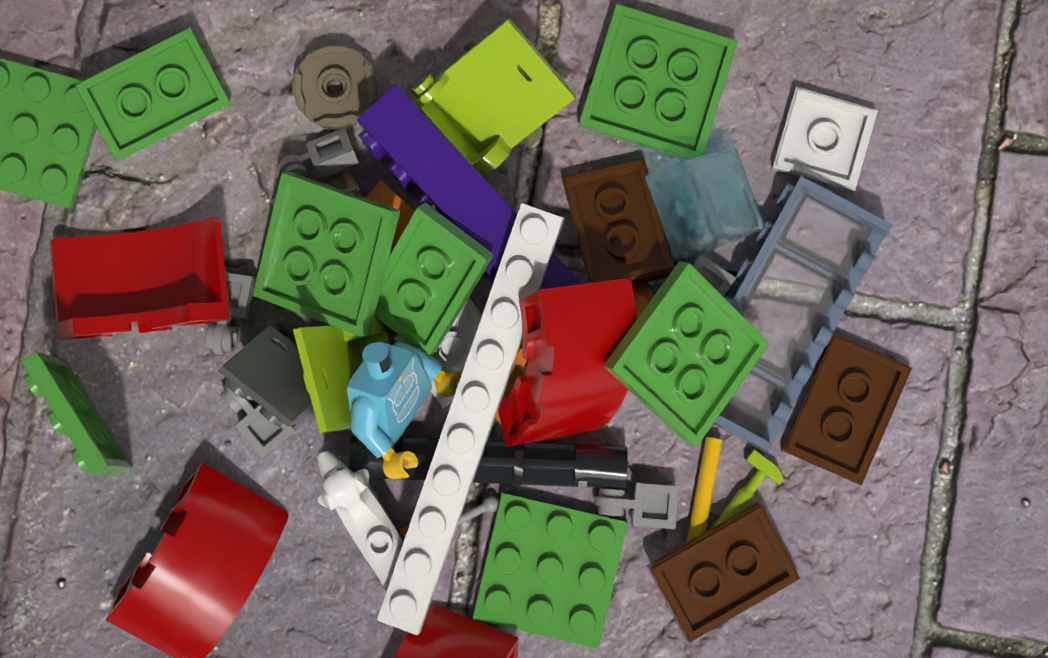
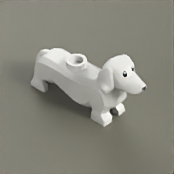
[317,451,403,591]

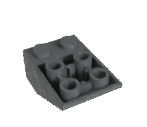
[218,324,315,427]

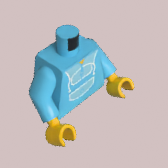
[347,341,462,479]

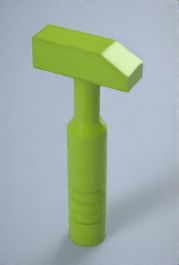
[710,449,784,529]

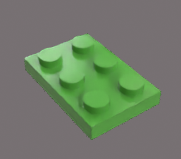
[75,28,230,163]
[374,203,494,356]

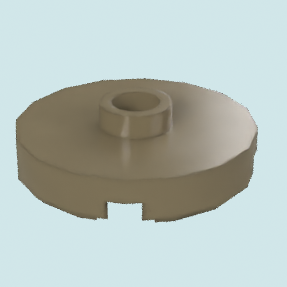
[292,44,377,130]

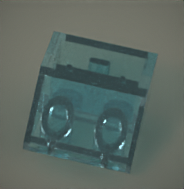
[645,148,766,260]

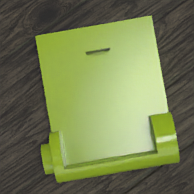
[411,18,576,178]
[293,316,390,433]

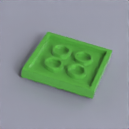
[579,4,738,164]
[0,58,97,210]
[253,172,400,337]
[604,261,770,447]
[22,352,133,477]
[473,493,628,649]

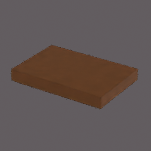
[562,157,675,286]
[781,333,912,486]
[646,502,801,643]

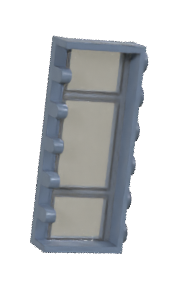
[713,176,893,454]

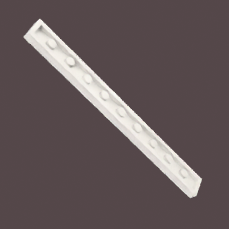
[377,203,564,635]

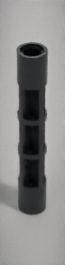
[349,434,628,489]

